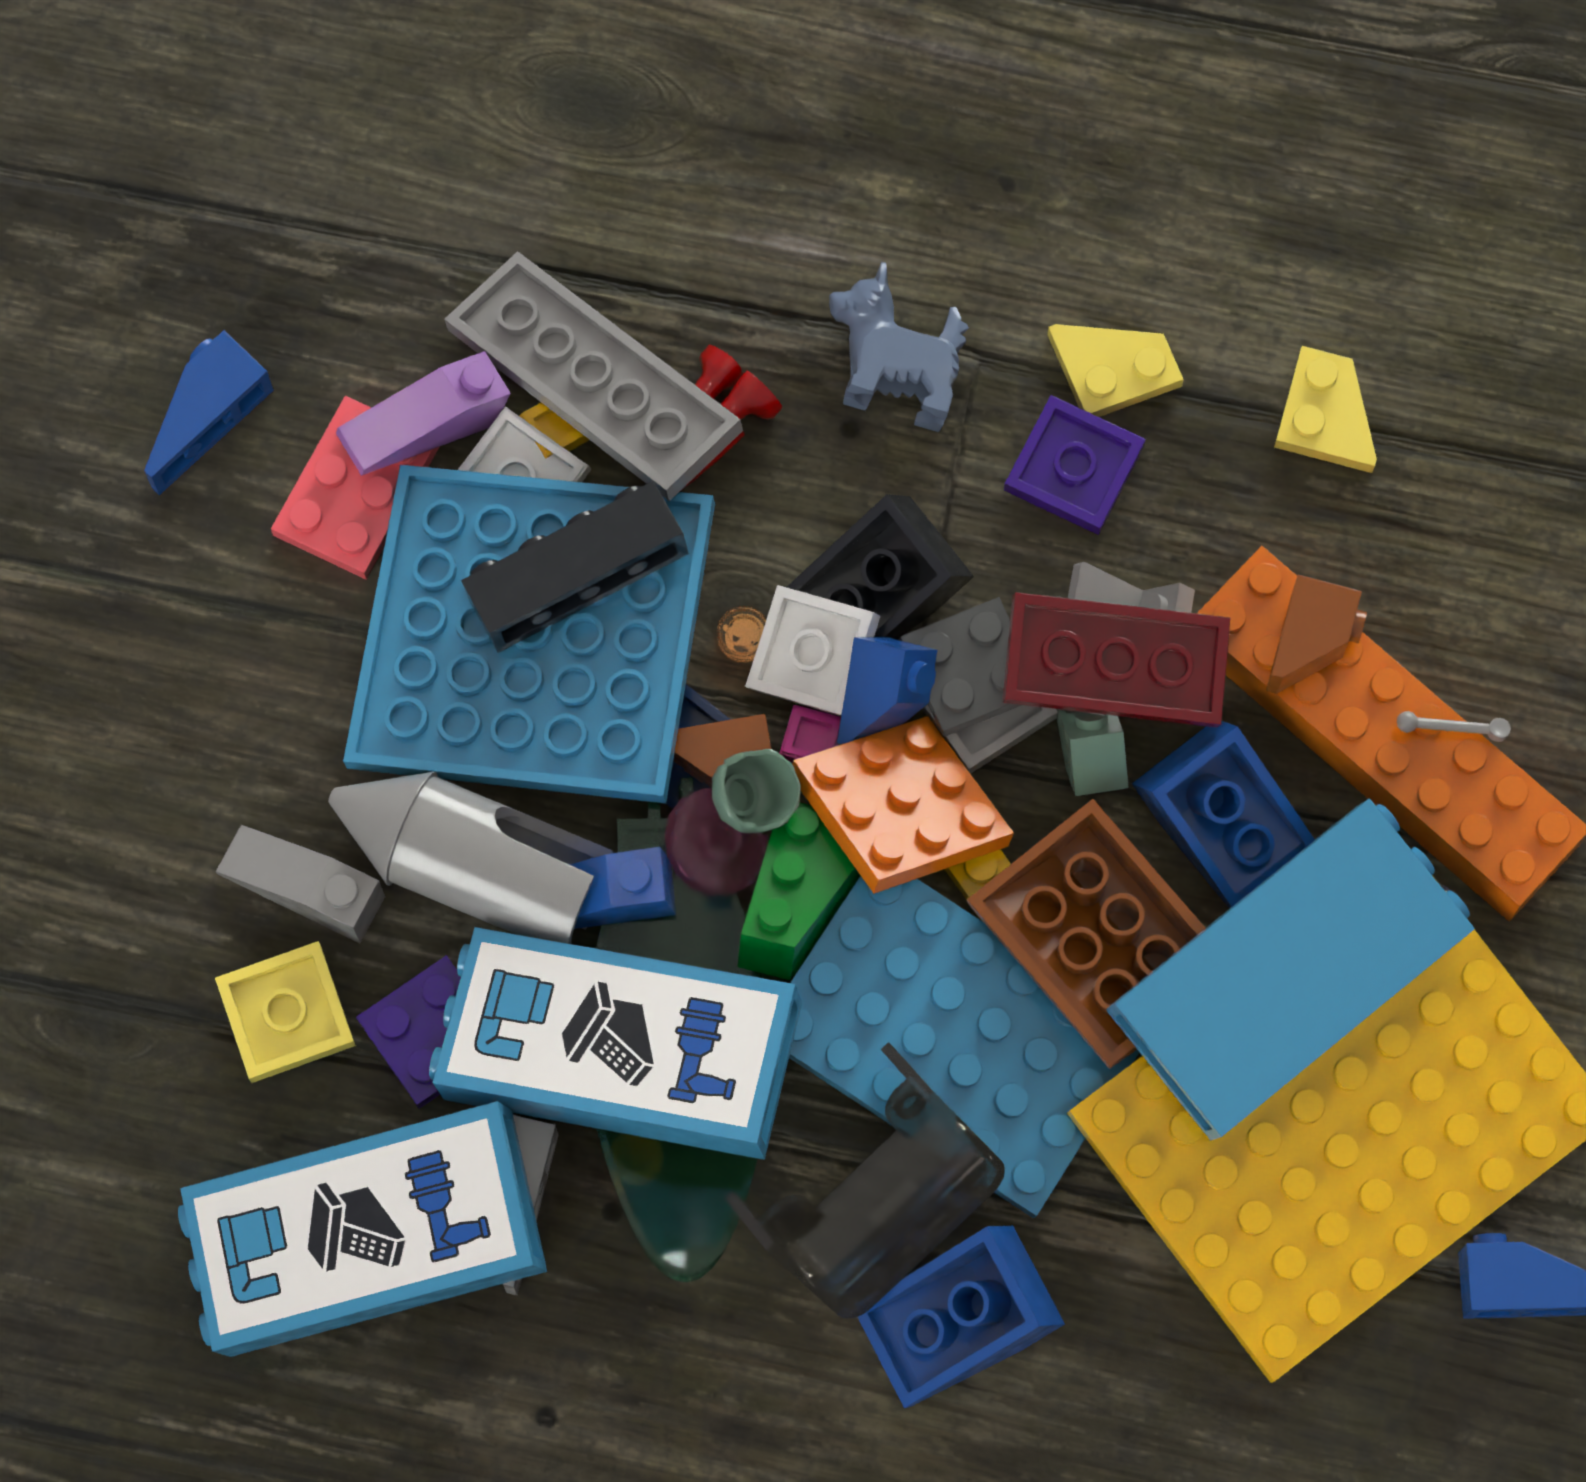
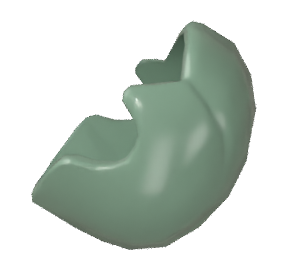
[712,749,801,833]

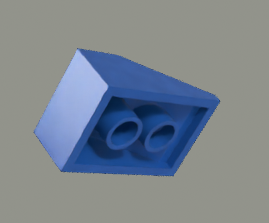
[1132,721,1315,909]
[854,1226,1065,1408]

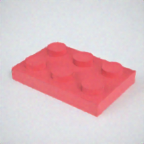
[271,396,439,580]

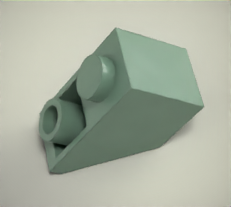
[1056,709,1129,796]

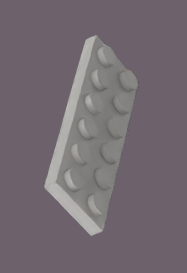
[444,251,743,501]

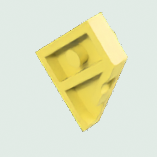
[1047,324,1184,417]

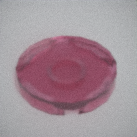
[664,787,768,896]

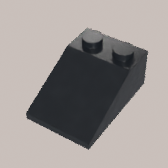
[786,494,974,640]

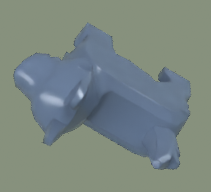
[829,262,969,432]

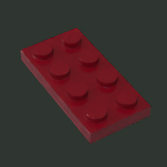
[1002,592,1231,728]

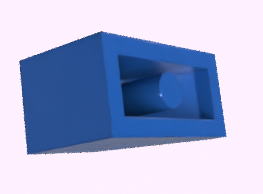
[837,637,938,744]

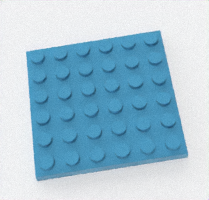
[343,465,715,803]

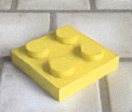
[215,941,356,1083]

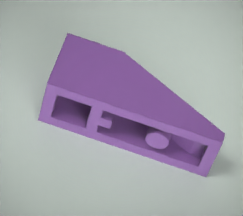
[336,351,511,476]

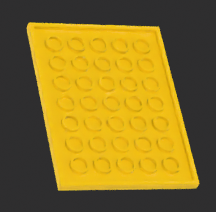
[1067,875,1586,1383]

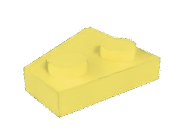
[1274,346,1377,473]

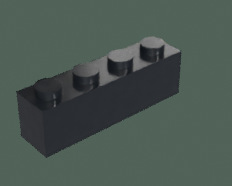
[461,481,689,653]

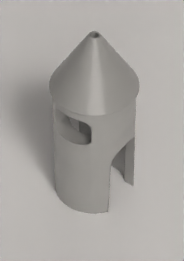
[328,772,613,944]

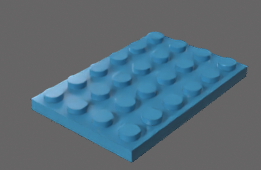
[789,876,1139,1218]

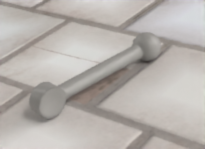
[1396,711,1511,742]

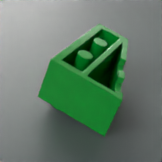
[737,802,861,980]

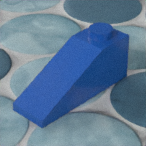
[144,330,274,495]
[569,847,676,929]
[1458,1233,1586,1319]

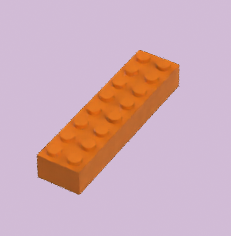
[1197,546,1586,922]

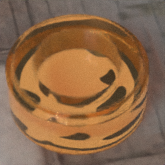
[717,606,767,662]

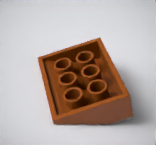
[967,799,1205,1069]

